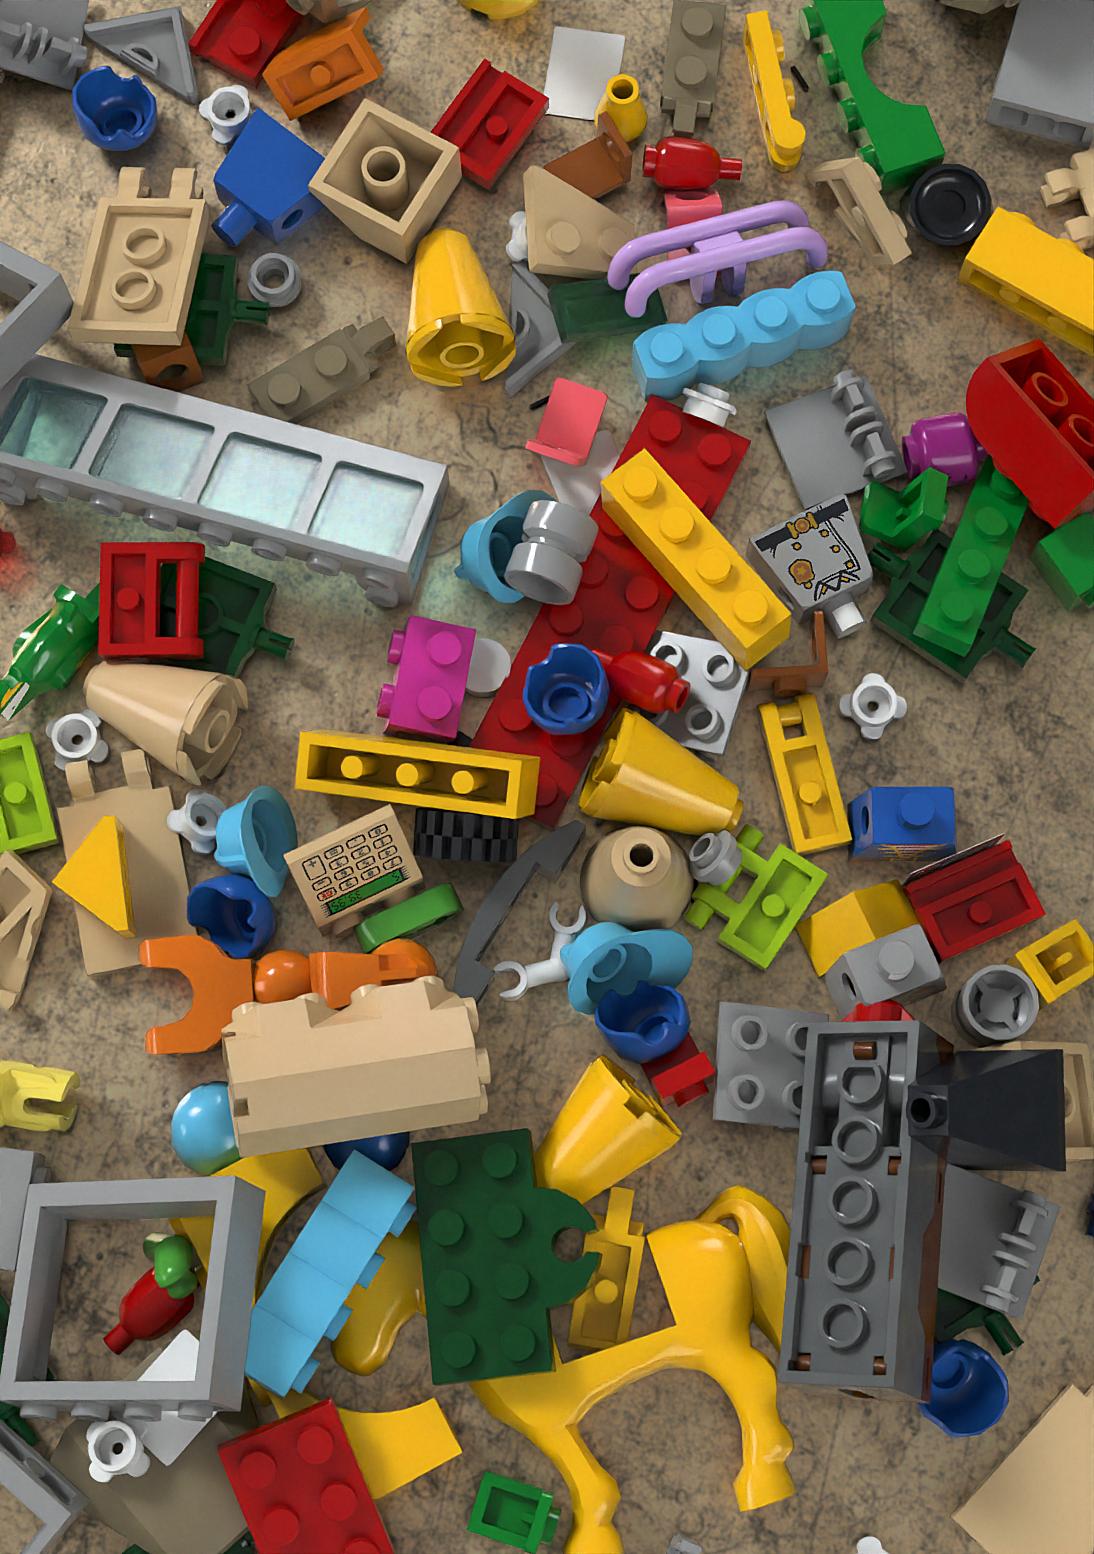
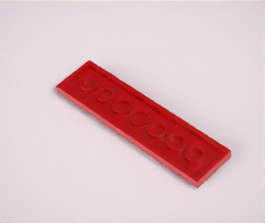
[468,394,751,832]

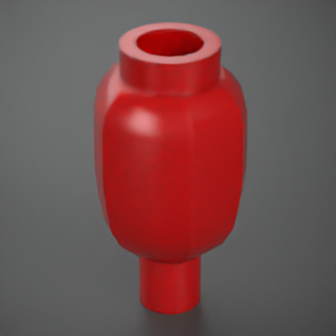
[642,136,742,190]
[592,648,691,714]
[103,1266,201,1355]

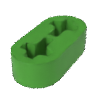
[353,883,464,954]

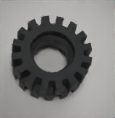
[413,807,519,863]

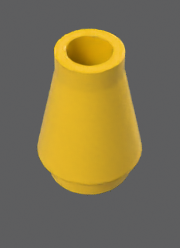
[594,74,648,143]

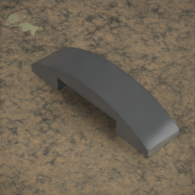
[453,820,586,1008]

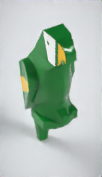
[0,582,100,721]

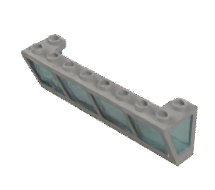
[0,354,450,607]

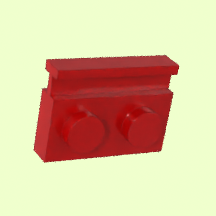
[188,0,304,89]
[431,58,549,190]
[903,840,1046,964]

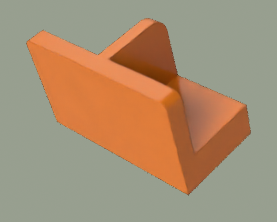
[262,7,384,121]

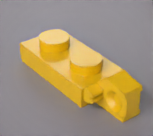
[567,1186,645,1352]

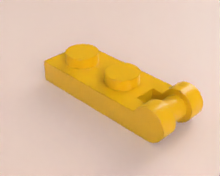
[742,10,805,172]
[756,692,852,856]

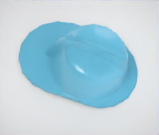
[454,490,557,603]
[214,786,298,898]
[560,921,693,1015]

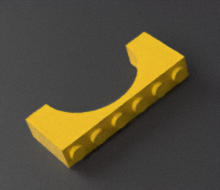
[168,1147,464,1501]

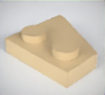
[805,157,912,266]
[523,165,638,283]
[0,850,53,1011]

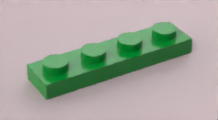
[912,454,1029,657]

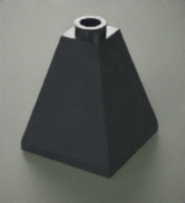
[905,1049,1066,1172]

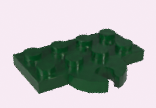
[411,1128,603,1386]

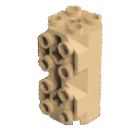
[221,976,491,1158]

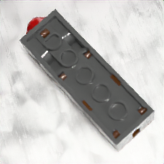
[778,999,954,1404]

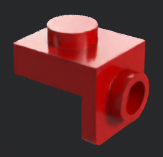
[640,1032,716,1108]

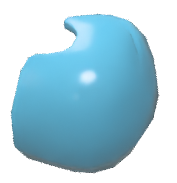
[171,1081,244,1176]

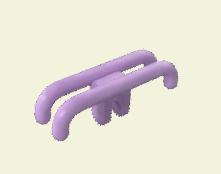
[607,200,828,317]

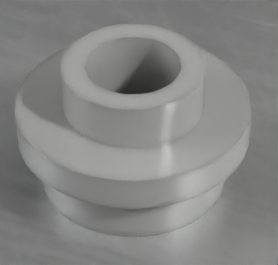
[247,253,302,307]
[689,830,742,886]

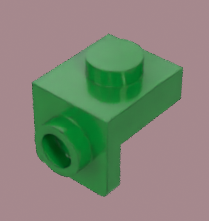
[859,467,949,551]
[466,1470,562,1554]

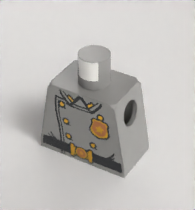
[745,493,873,638]
[823,924,947,1021]

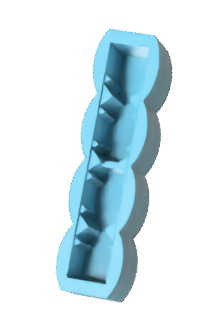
[631,271,856,402]
[245,1149,417,1399]

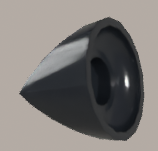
[899,164,994,245]

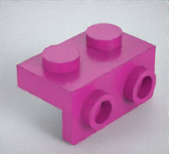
[376,615,476,742]

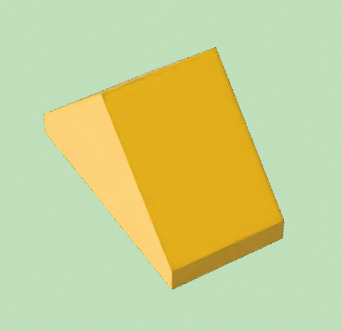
[52,815,136,939]
[794,879,919,978]
[1005,919,1094,1012]

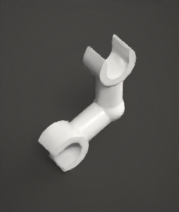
[493,901,586,1001]

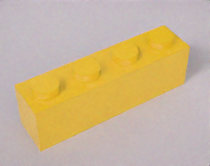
[957,206,1094,357]
[600,448,792,671]
[294,729,541,819]

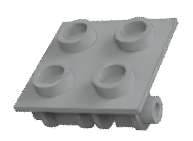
[0,0,89,90]
[764,370,908,511]
[627,630,751,762]
[713,1001,829,1131]
[938,1163,1061,1320]

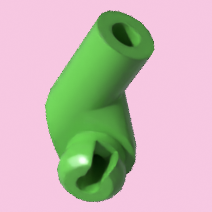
[143,1232,198,1299]

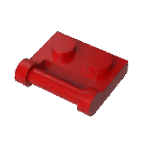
[98,542,205,660]

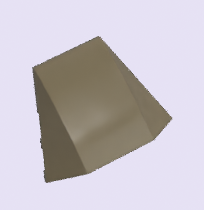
[49,1330,261,1554]

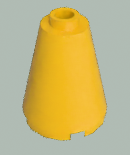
[405,228,516,387]
[578,707,744,836]
[534,1054,682,1204]

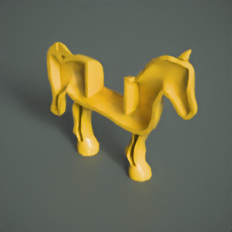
[330,1185,796,1554]

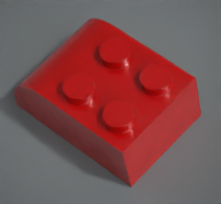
[966,338,1094,529]

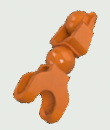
[138,935,438,1055]

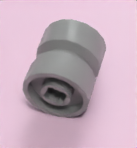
[504,500,599,605]
[951,964,1039,1048]

